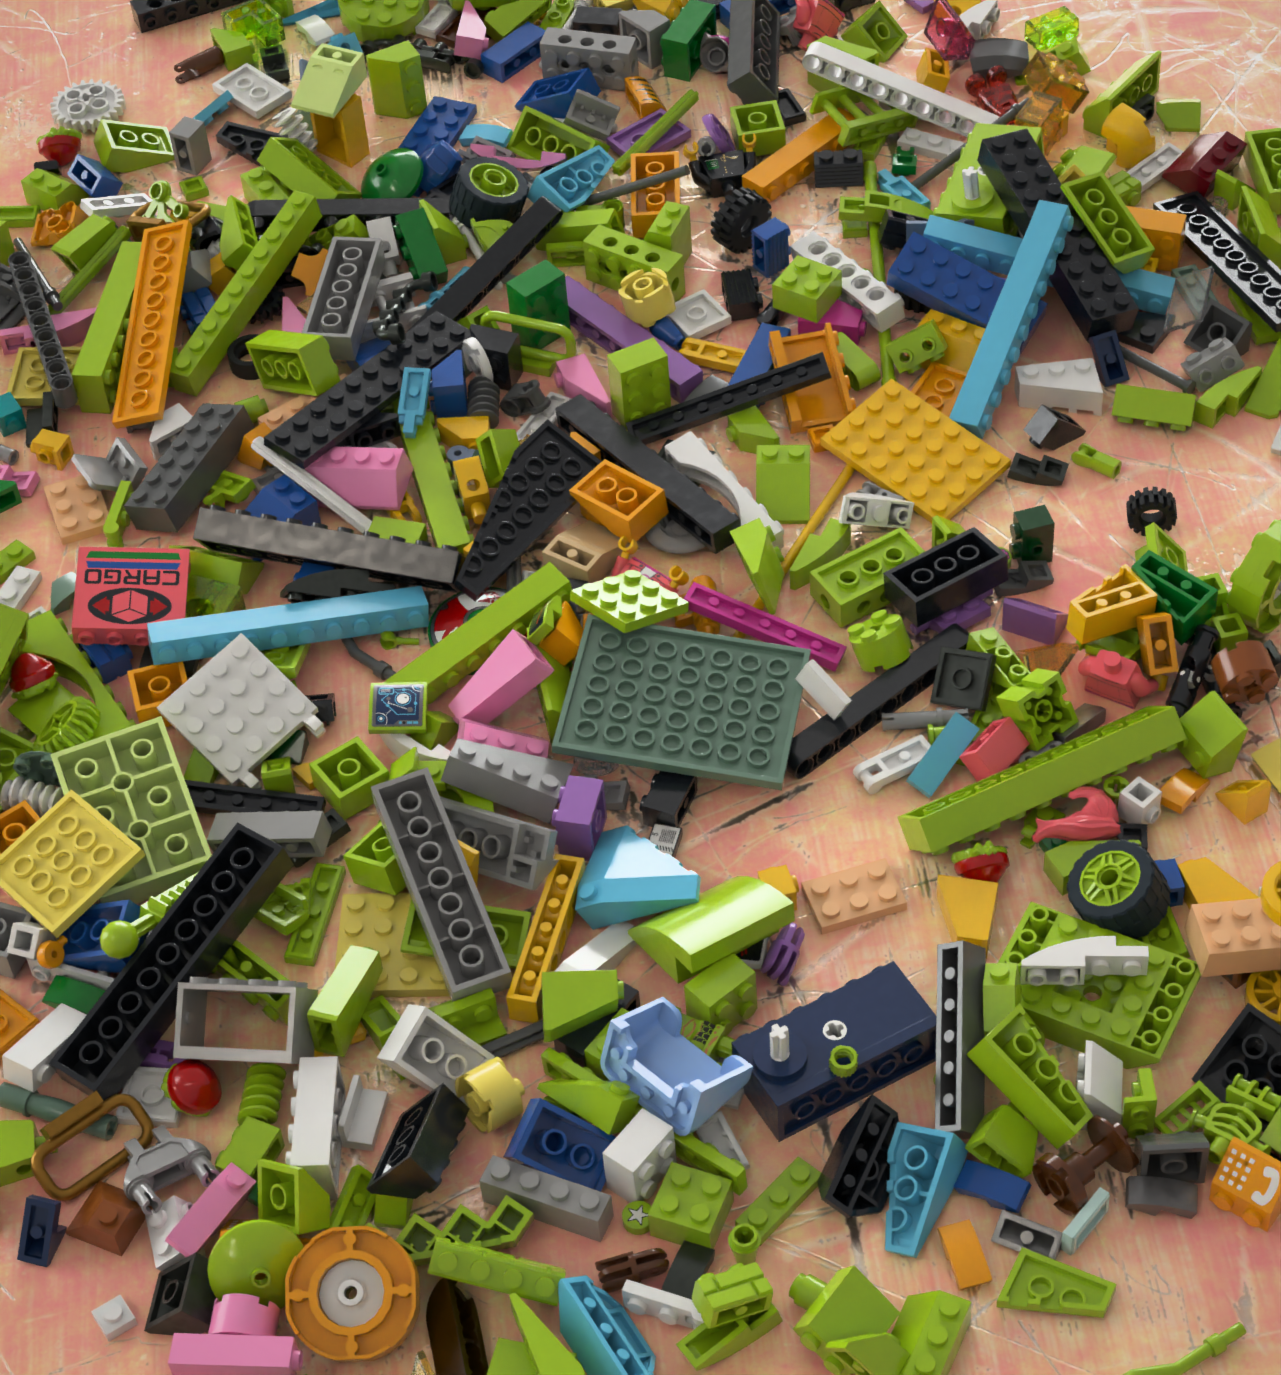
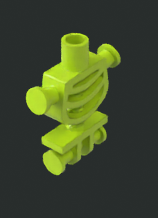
[1189,1073,1281,1165]

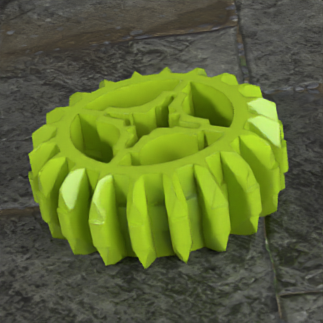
[33,696,101,754]

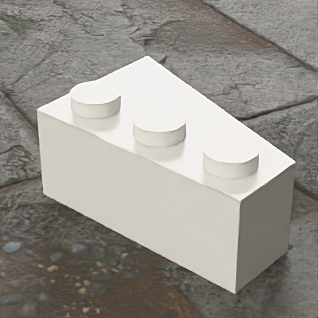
[1014,358,1103,416]

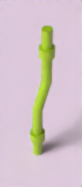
[1123,1322,1246,1375]

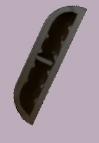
[426,1278,489,1375]

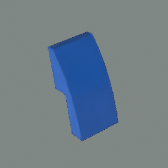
[954,1159,1032,1213]

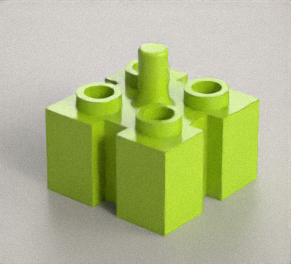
[996,668,1079,751]

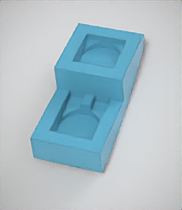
[459,124,513,148]

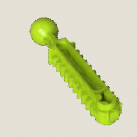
[99,872,198,959]

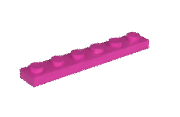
[683,582,847,672]

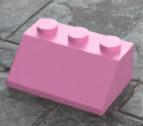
[457,718,549,758]

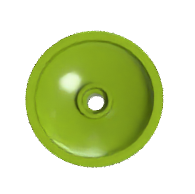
[207,1219,304,1309]

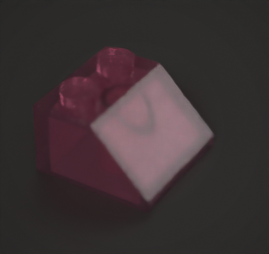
[924,0,975,61]

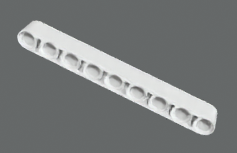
[802,42,1000,137]

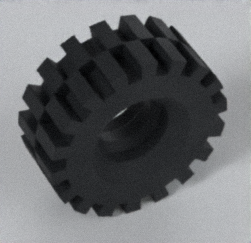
[711,187,772,254]

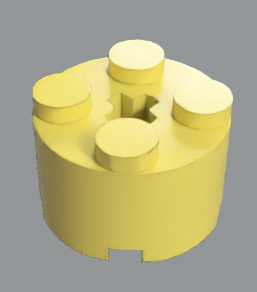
[618,268,676,327]
[455,1057,525,1133]

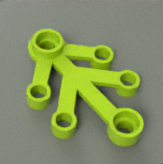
[141,180,189,222]

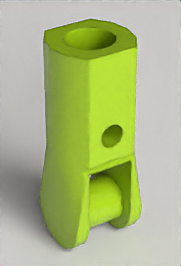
[1071,443,1122,479]

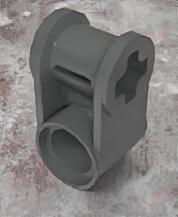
[500,380,551,417]

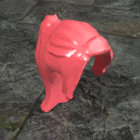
[1032,786,1121,843]

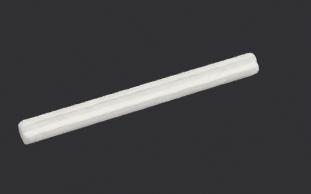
[251,436,372,534]

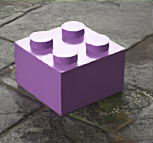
[551,775,607,861]

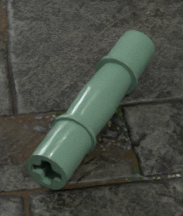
[0,1082,118,1140]

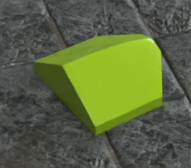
[1156,98,1201,132]

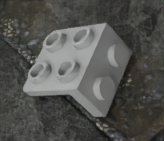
[71,437,148,492]

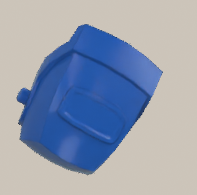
[418,139,463,193]

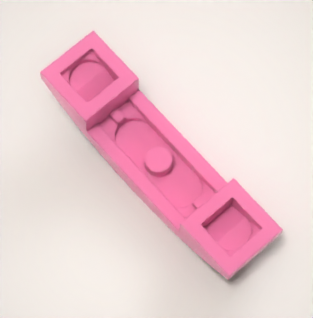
[470,144,567,172]

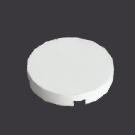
[462,337,493,382]

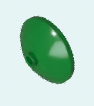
[361,148,424,199]

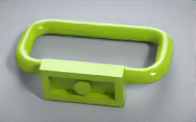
[480,310,577,377]

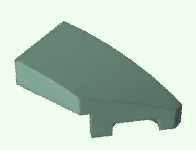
[51,571,76,615]

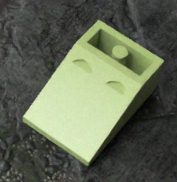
[291,43,367,118]

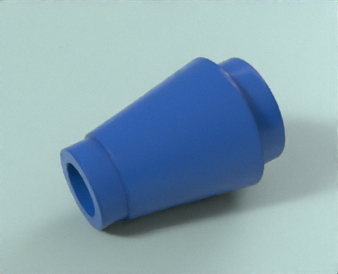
[649,317,686,350]

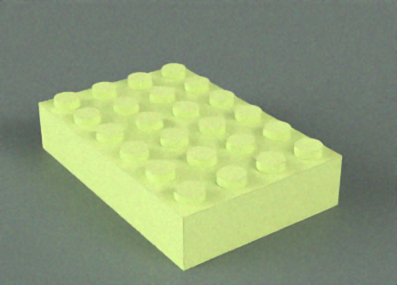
[50,716,212,904]

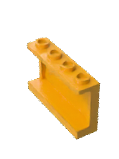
[768,322,856,434]

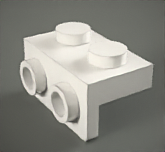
[145,1195,206,1271]

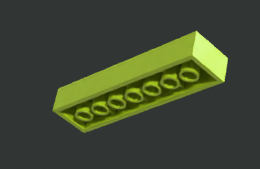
[72,241,142,414]

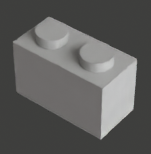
[169,116,212,176]

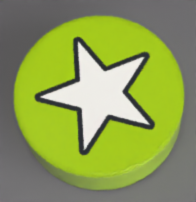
[622,1201,652,1235]

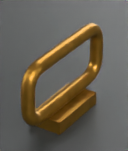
[126,201,211,242]
[31,1090,154,1201]

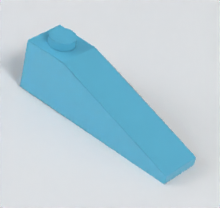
[527,145,615,212]
[885,1122,968,1258]

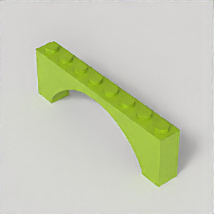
[20,610,136,741]

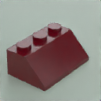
[1161,131,1247,198]

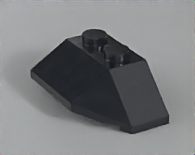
[817,1094,899,1218]

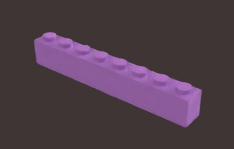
[565,275,703,403]

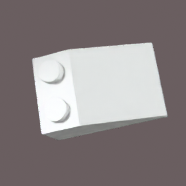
[377,1004,495,1104]

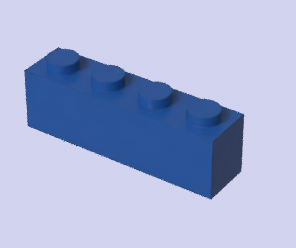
[727,323,791,411]

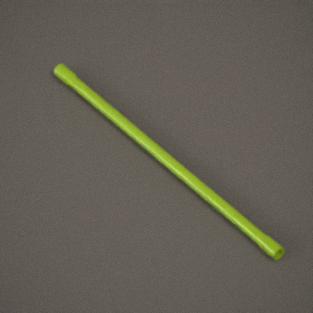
[863,160,897,386]

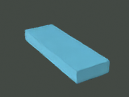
[906,712,979,798]

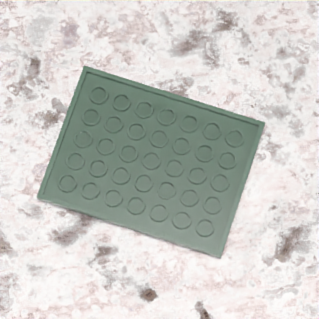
[552,614,811,791]

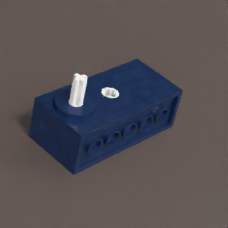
[731,961,936,1142]

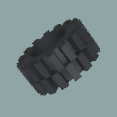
[1126,487,1177,536]

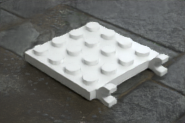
[156,633,326,789]

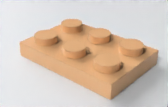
[43,475,108,545]
[801,858,907,935]

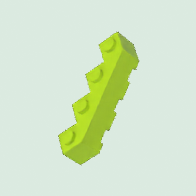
[366,1195,534,1267]

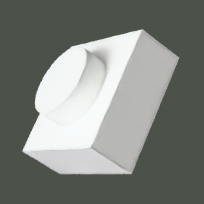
[91,1295,138,1342]

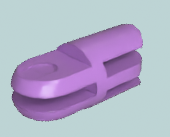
[760,922,805,986]

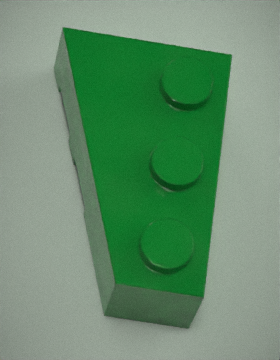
[392,207,448,290]
[1131,550,1218,646]

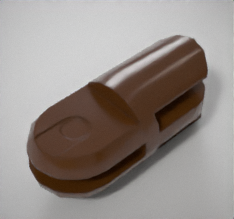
[595,1248,670,1293]

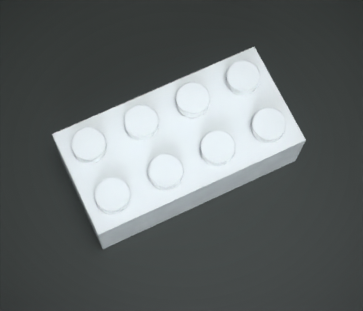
[285,1056,346,1200]

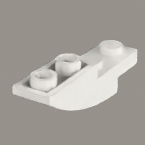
[945,0,1000,67]
[1020,936,1149,986]

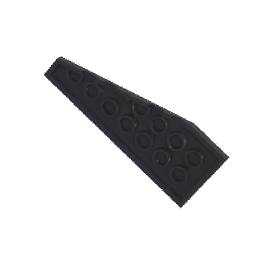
[454,419,602,602]

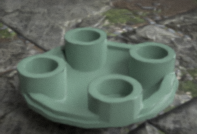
[13,751,61,786]

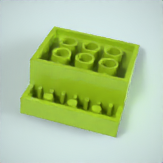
[628,876,795,984]

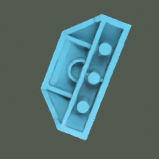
[558,1275,656,1375]

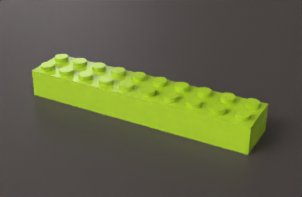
[897,706,1186,856]

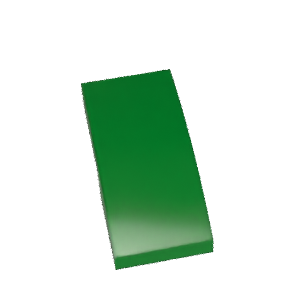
[42,975,105,1015]

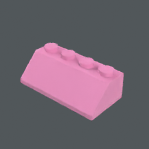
[301,446,414,510]

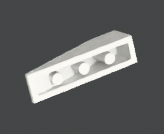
[554,921,637,972]

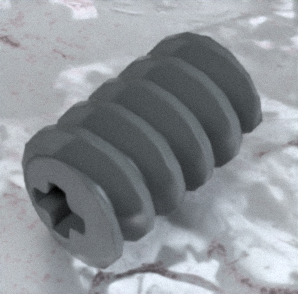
[466,376,500,429]

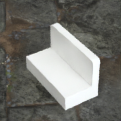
[338,1075,389,1151]

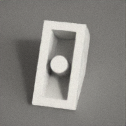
[149,403,193,461]

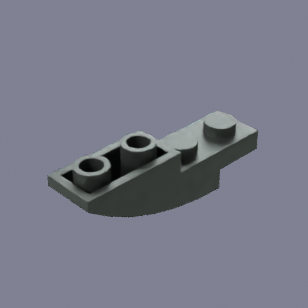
[280,569,395,603]

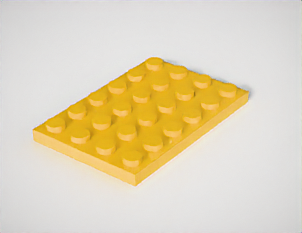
[820,378,1011,523]

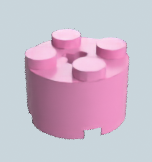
[208,1293,281,1336]

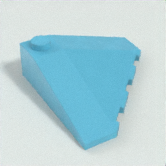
[575,825,701,930]

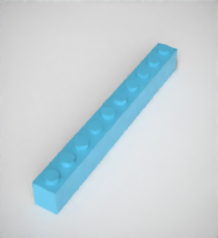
[949,200,1074,439]
[923,215,1176,315]
[147,586,429,665]

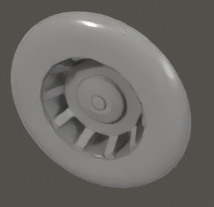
[645,515,706,554]

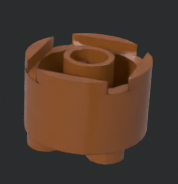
[1211,640,1279,704]

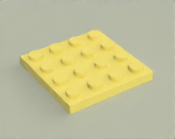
[0,789,146,938]
[335,893,450,998]

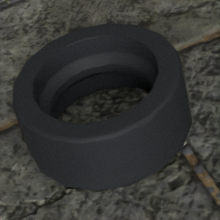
[227,334,260,380]

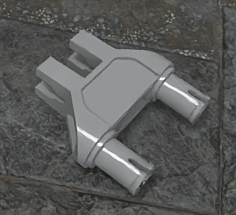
[123,1125,220,1215]

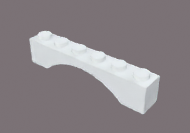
[664,431,784,549]

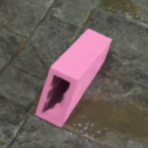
[448,629,554,725]
[168,1333,303,1375]

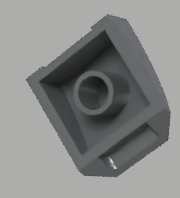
[969,38,1029,86]

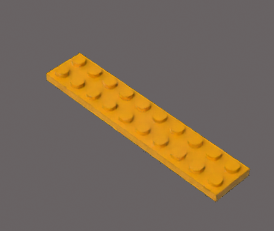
[112,219,193,429]

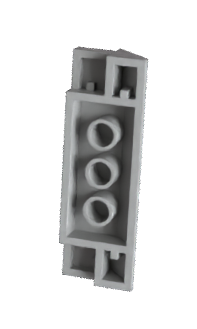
[440,797,559,890]

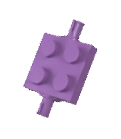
[910,589,993,635]

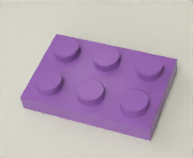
[606,108,691,156]

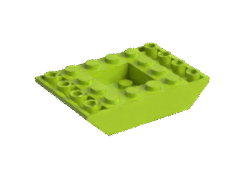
[998,902,1201,1069]

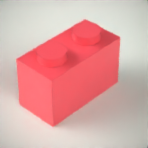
[959,717,1030,781]

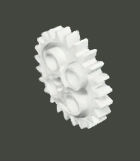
[50,79,126,134]

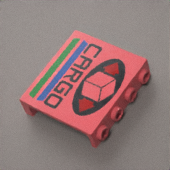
[71,546,191,646]

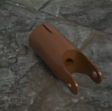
[174,46,225,84]

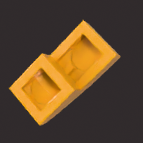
[1160,768,1210,814]
[937,1219,992,1291]

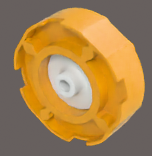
[285,1226,420,1362]

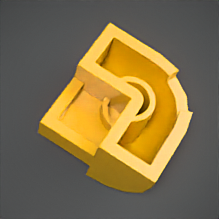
[1101,103,1156,169]

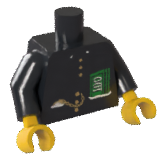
[683,133,756,198]

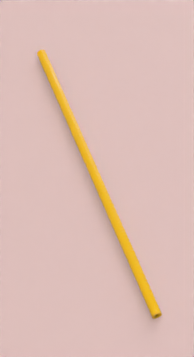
[732,464,855,639]

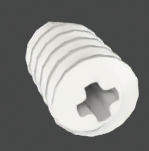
[272,107,318,152]
[0,776,64,818]

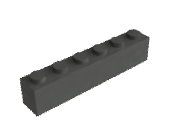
[935,940,986,1139]

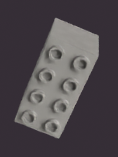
[173,977,318,1064]

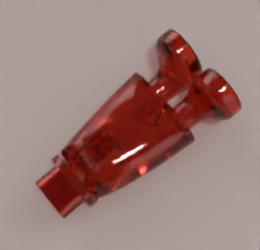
[965,65,1027,126]

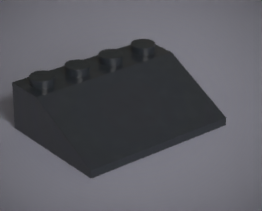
[1191,1003,1281,1132]

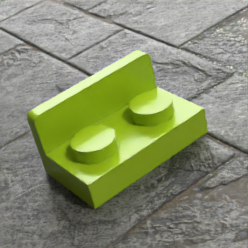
[1121,1068,1157,1139]

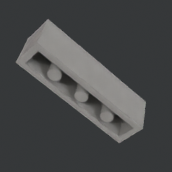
[207,810,333,858]
[479,1155,614,1242]

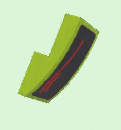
[527,595,562,645]

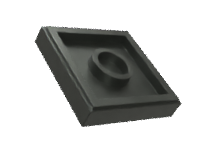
[930,647,997,712]

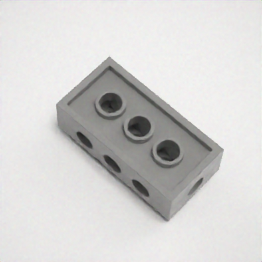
[540,27,639,91]

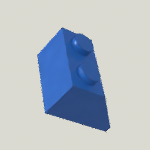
[428,350,468,418]

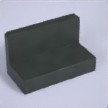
[26,391,58,448]

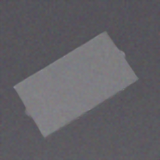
[1163,266,1215,333]

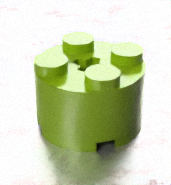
[847,610,913,672]

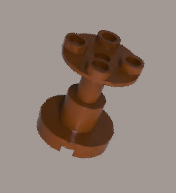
[1032,1115,1139,1216]

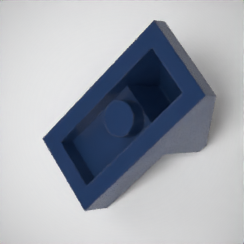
[1088,330,1130,387]
[17,1195,67,1267]

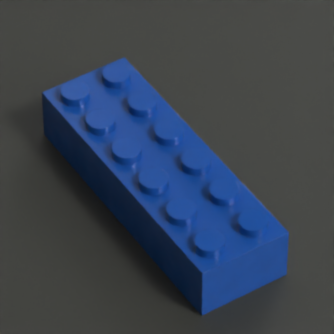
[887,231,1048,355]

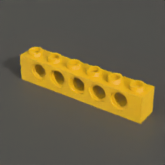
[506,854,586,1023]

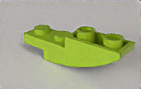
[838,190,933,223]

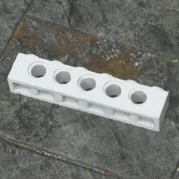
[790,231,905,333]

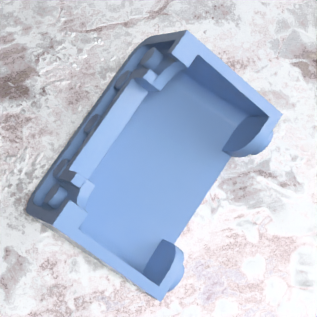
[600,997,753,1136]

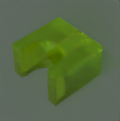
[186,575,246,618]

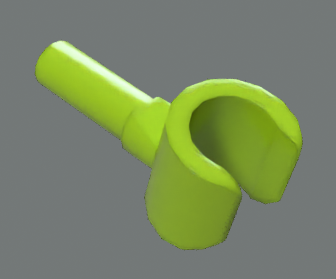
[380,631,419,650]

